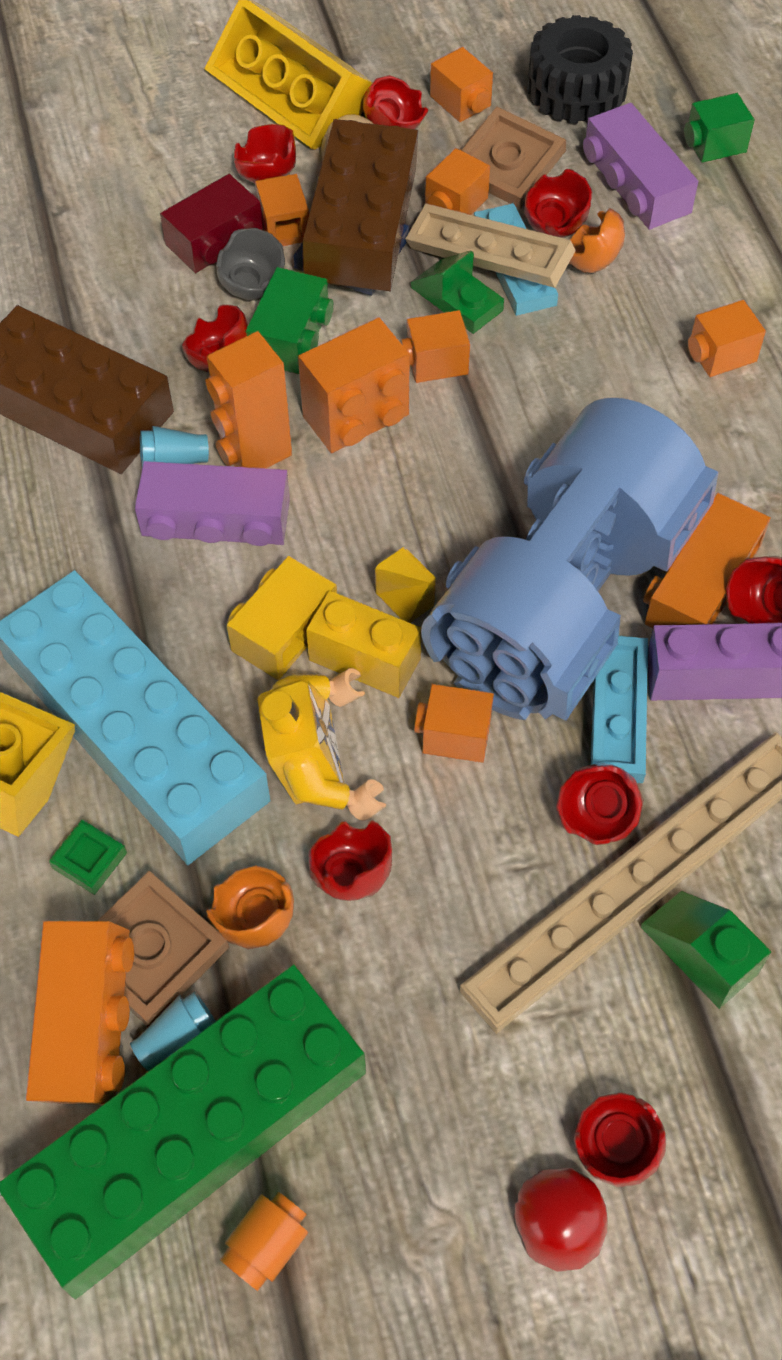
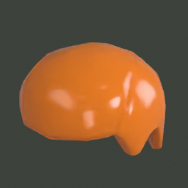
[569,208,625,273]
[206,865,294,949]

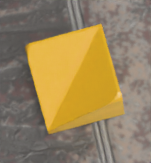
[375,547,436,623]

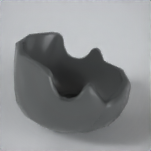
[216,228,285,301]

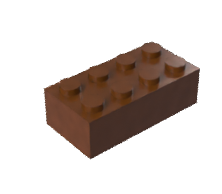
[303,119,418,292]
[0,305,174,475]

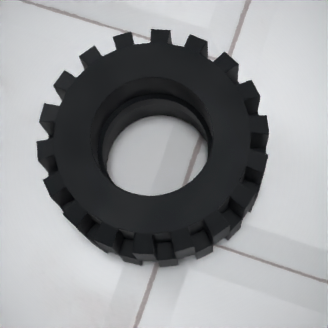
[527,15,633,124]

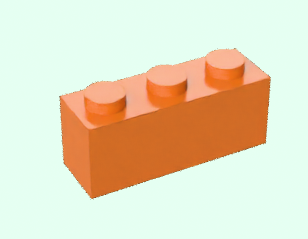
[205,331,292,469]
[643,493,771,628]
[26,921,134,1105]

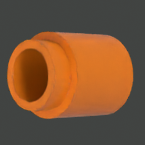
[220,1192,309,1291]

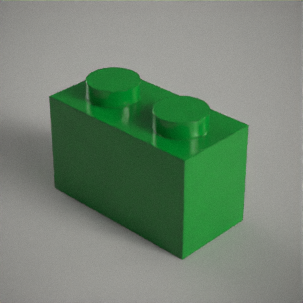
[246,267,334,374]

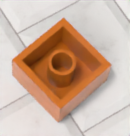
[298,317,410,454]

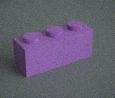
[583,103,699,230]
[135,461,290,546]
[647,623,782,701]

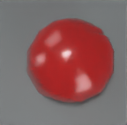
[363,75,428,129]
[234,124,296,183]
[524,169,592,238]
[182,304,248,372]
[726,556,782,624]
[556,762,644,845]
[308,820,392,901]
[574,1092,666,1188]
[515,1167,608,1272]

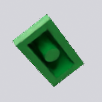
[641,891,772,1009]

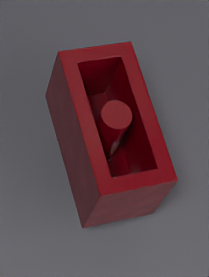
[160,173,263,274]

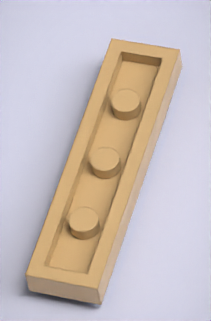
[405,204,576,288]

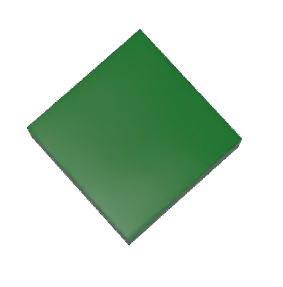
[49,820,127,895]

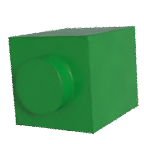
[684,92,755,163]

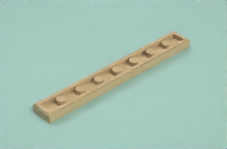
[460,732,782,1034]

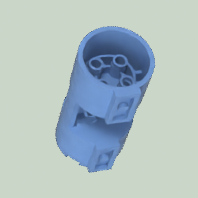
[421,398,719,721]

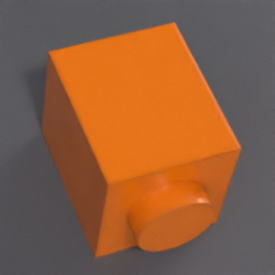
[430,47,493,122]
[425,148,490,215]
[255,173,309,246]
[688,300,766,377]
[400,310,470,383]
[414,684,494,763]

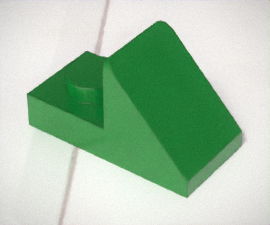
[411,250,504,334]

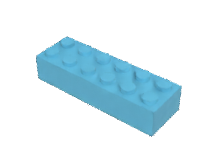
[0,570,271,865]

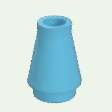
[140,426,209,468]
[130,991,216,1072]

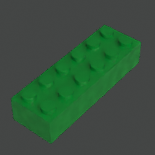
[0,964,366,1300]

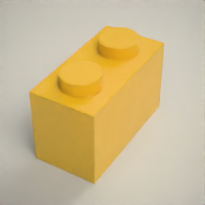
[227,556,337,681]
[306,590,421,698]

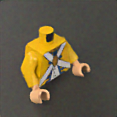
[257,668,386,821]

